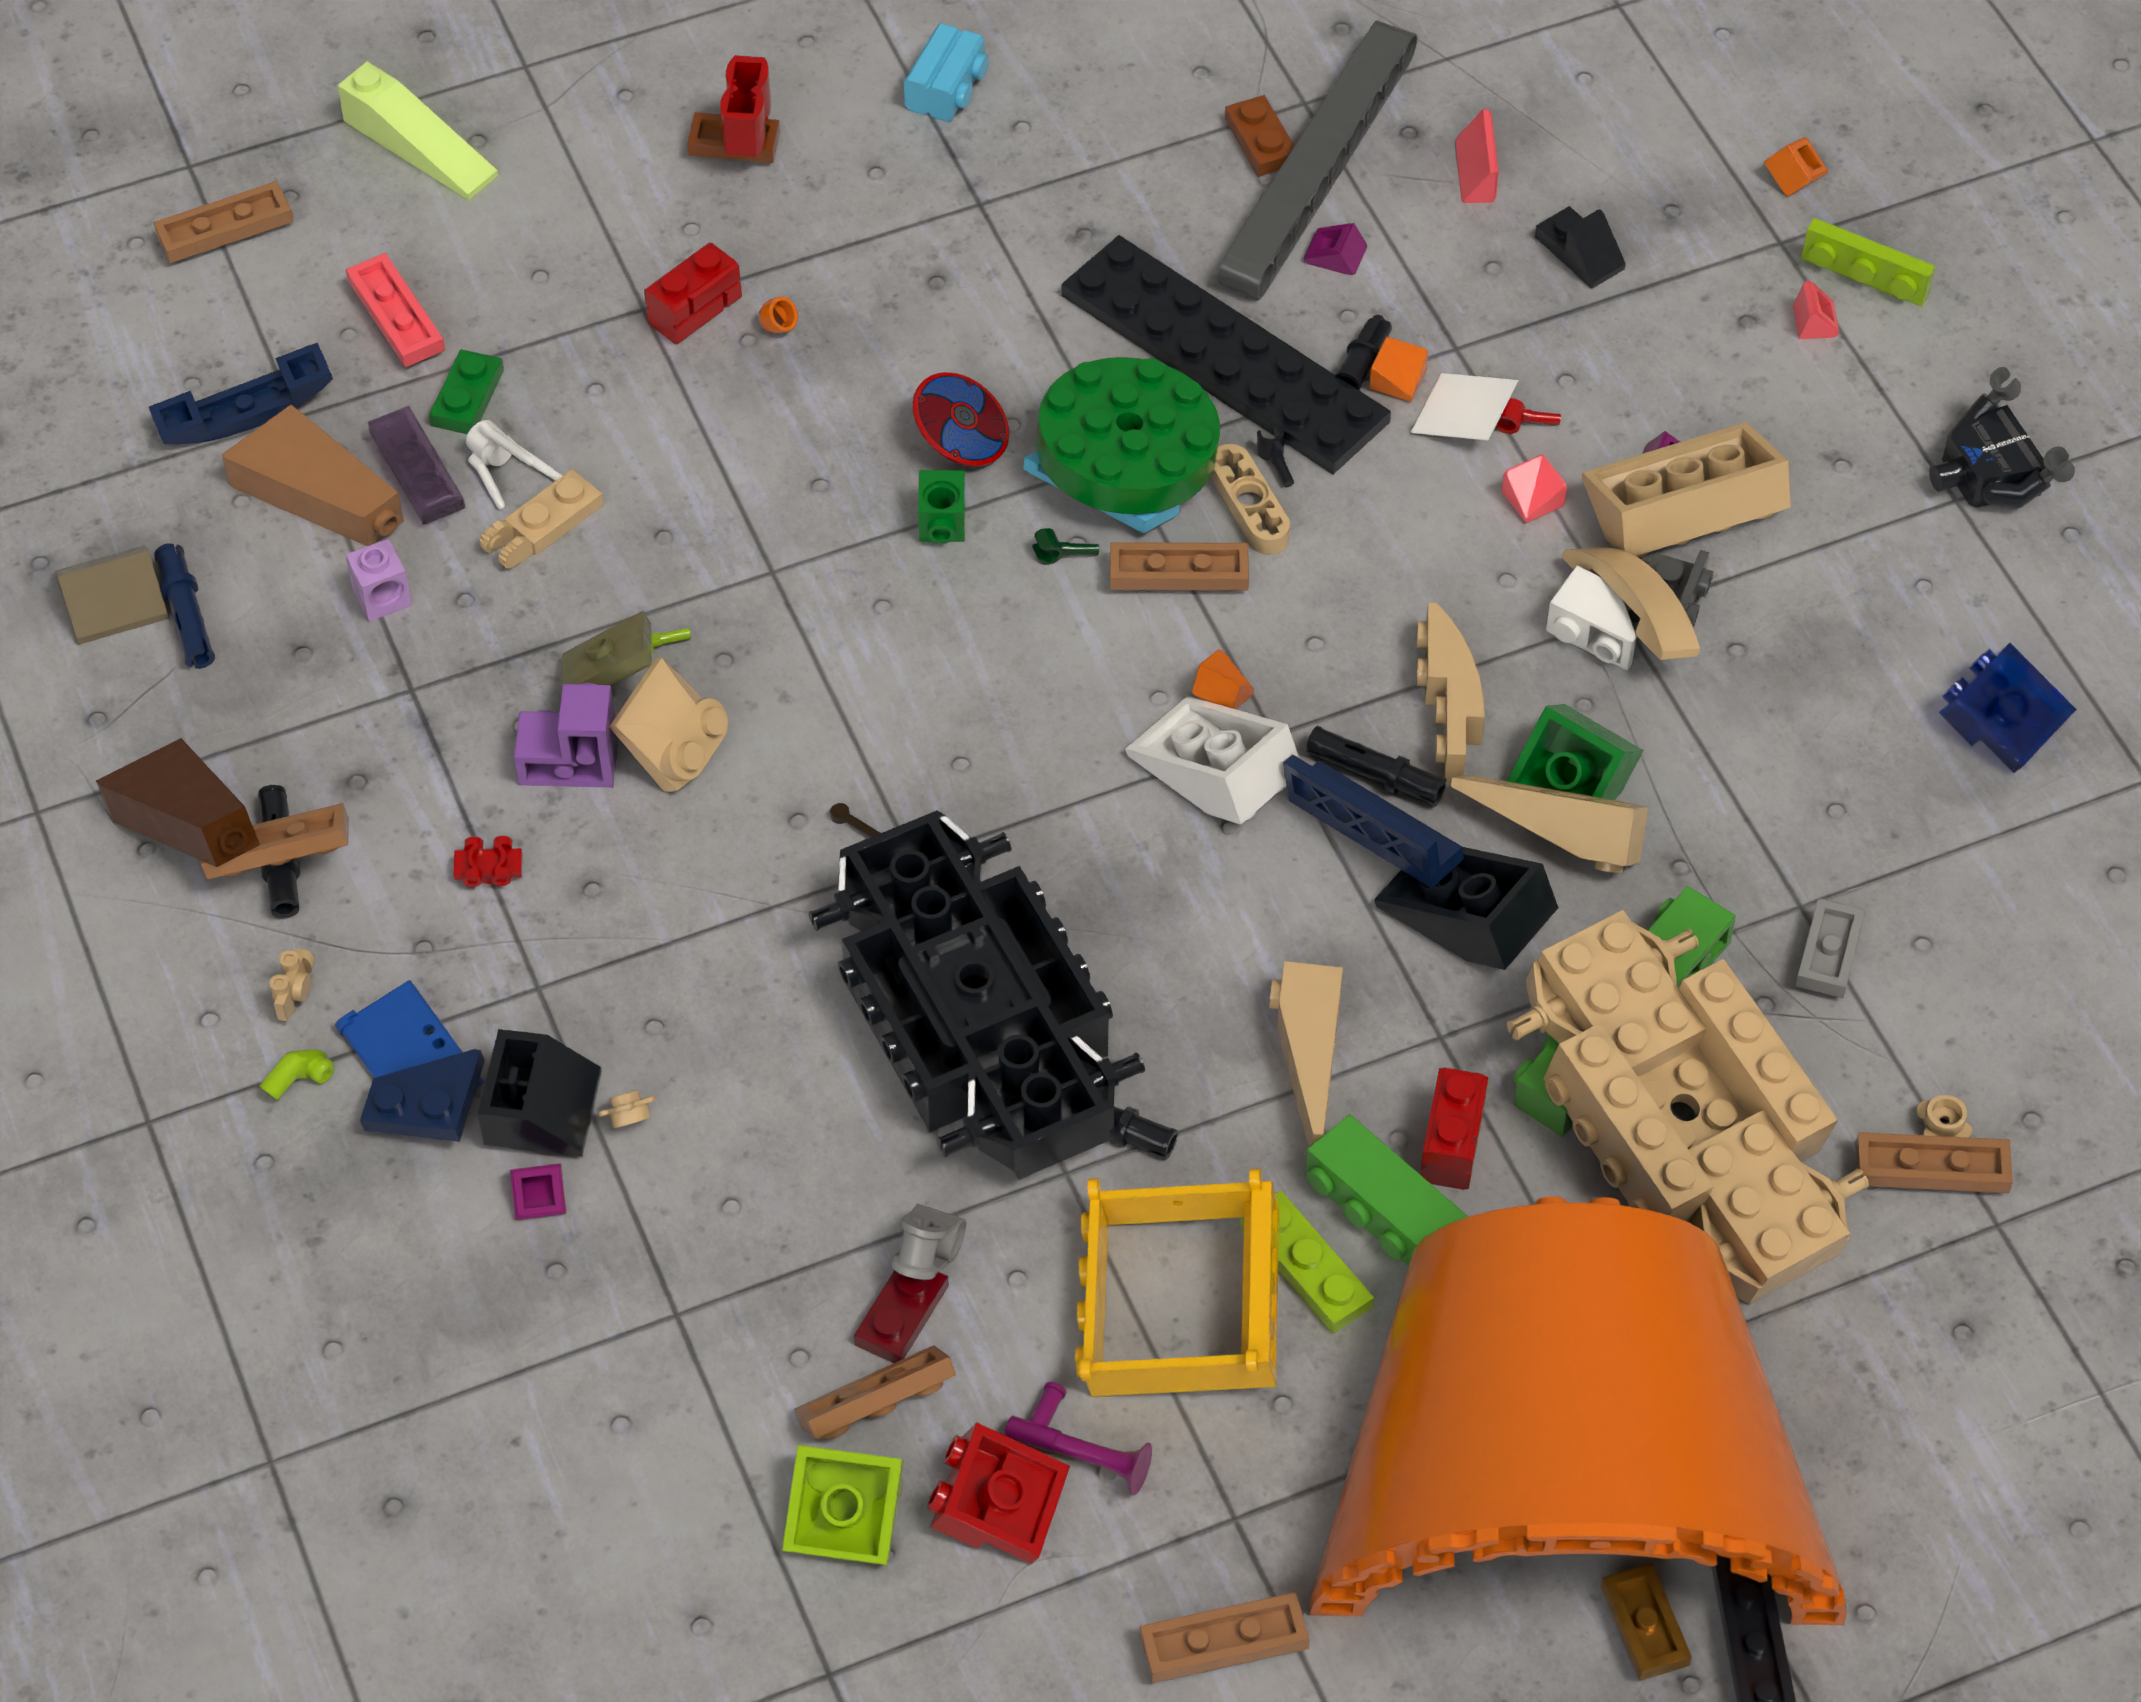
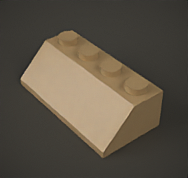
[1582,422,1791,558]

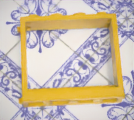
[1075,1168,1279,1397]

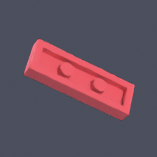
[345,253,445,367]

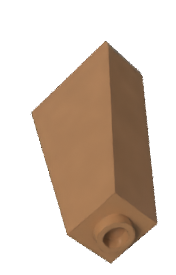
[221,405,404,546]

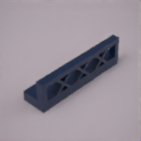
[1283,754,1464,888]

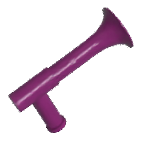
[1005,1382,1152,1495]

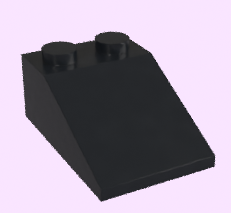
[1374,847,1559,970]

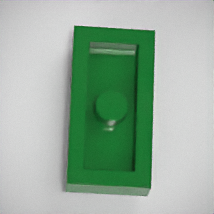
[429,349,504,435]

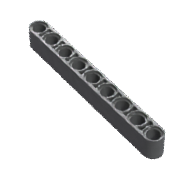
[1218,20,1417,299]

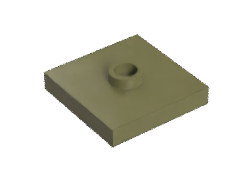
[561,611,652,694]

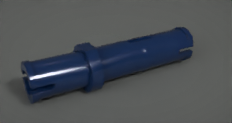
[154,543,215,669]

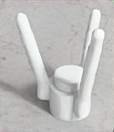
[466,420,563,510]

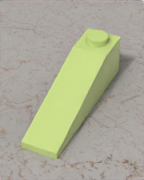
[337,61,498,201]

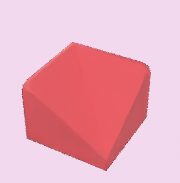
[1502,454,1567,523]

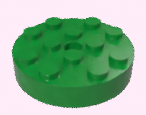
[1036,357,1220,514]

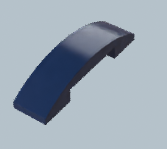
[149,342,333,444]

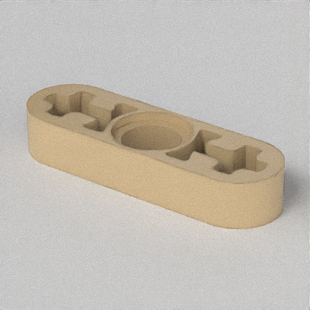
[1210,444,1290,555]

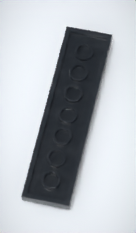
[1061,235,1391,475]

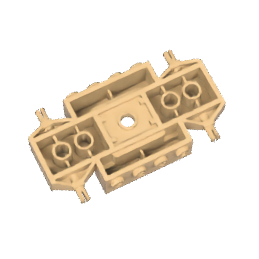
[1507,910,1869,1304]

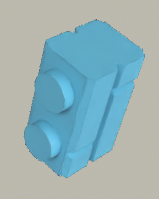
[904,23,989,122]

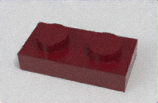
[854,1270,949,1363]

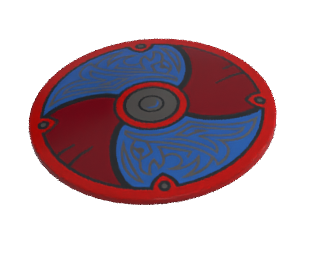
[912,372,1009,467]

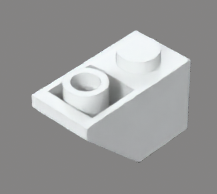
[1546,566,1637,671]

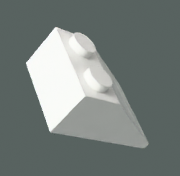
[1126,696,1299,824]

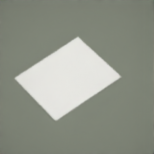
[1411,373,1519,441]

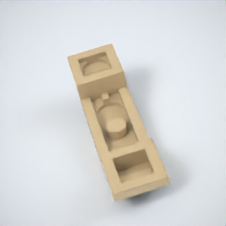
[1561,547,1700,660]

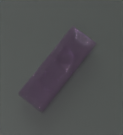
[367,406,465,525]

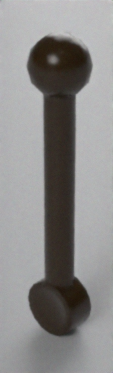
[830,803,881,837]

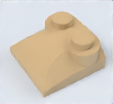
[609,657,728,792]

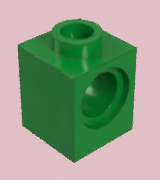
[918,470,966,543]

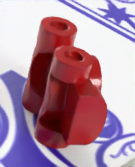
[453,836,523,887]

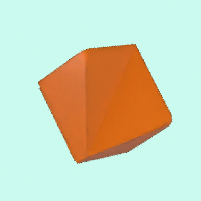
[1764,137,1828,196]
[1369,336,1428,402]
[1192,649,1254,709]

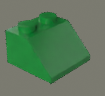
[1507,704,1644,800]

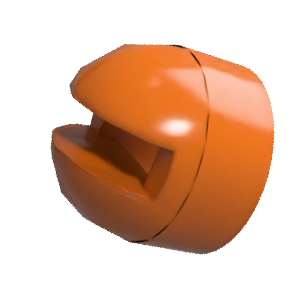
[759,296,798,334]

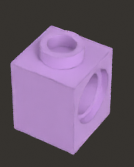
[345,539,412,621]

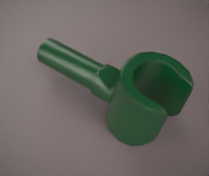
[1032,528,1099,565]

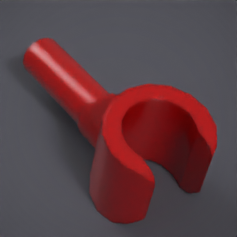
[1496,398,1561,434]

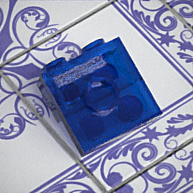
[1939,643,2077,773]

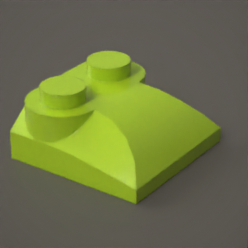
[782,1445,904,1566]

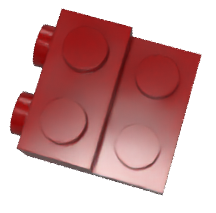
[927,1422,1070,1564]

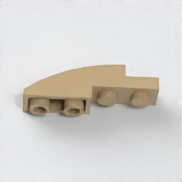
[1416,602,1485,782]

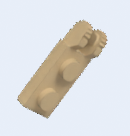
[479,469,604,569]

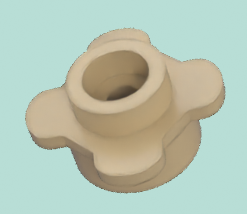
[598,1090,657,1128]
[1916,1095,1973,1138]

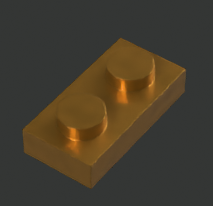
[1600,1563,1692,1681]

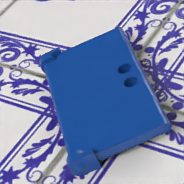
[335,980,484,1089]

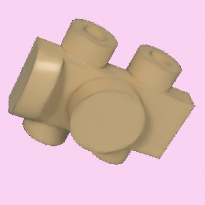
[269,948,315,1022]

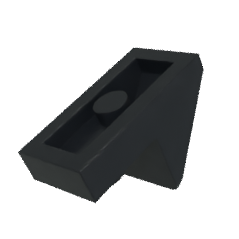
[1535,206,1626,289]

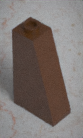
[96,738,260,867]

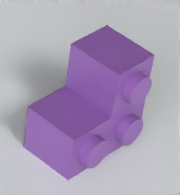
[514,683,618,788]

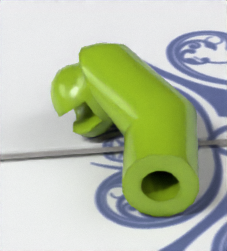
[259,1049,335,1101]

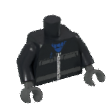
[1929,367,2075,509]

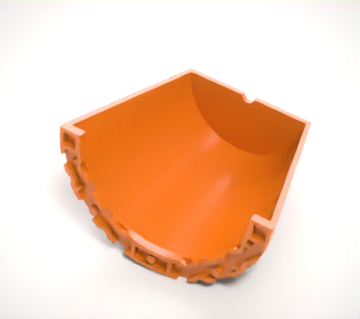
[1309,1196,1847,1625]

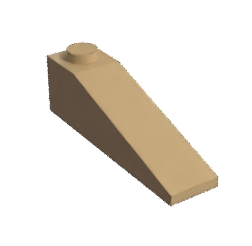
[1451,774,1648,873]
[1269,961,1343,1148]

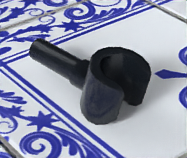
[1257,425,1294,487]

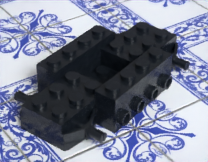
[808,810,1145,1180]

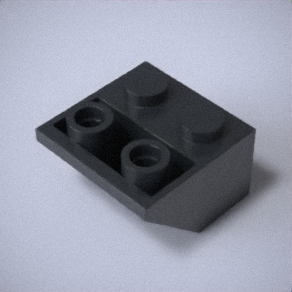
[478,1029,602,1157]

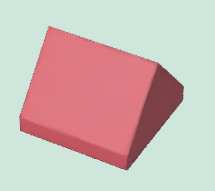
[1793,280,1839,339]

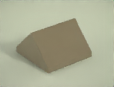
[55,545,169,645]

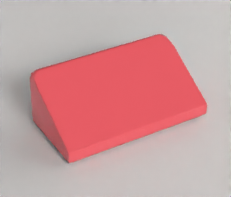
[1455,109,1499,203]

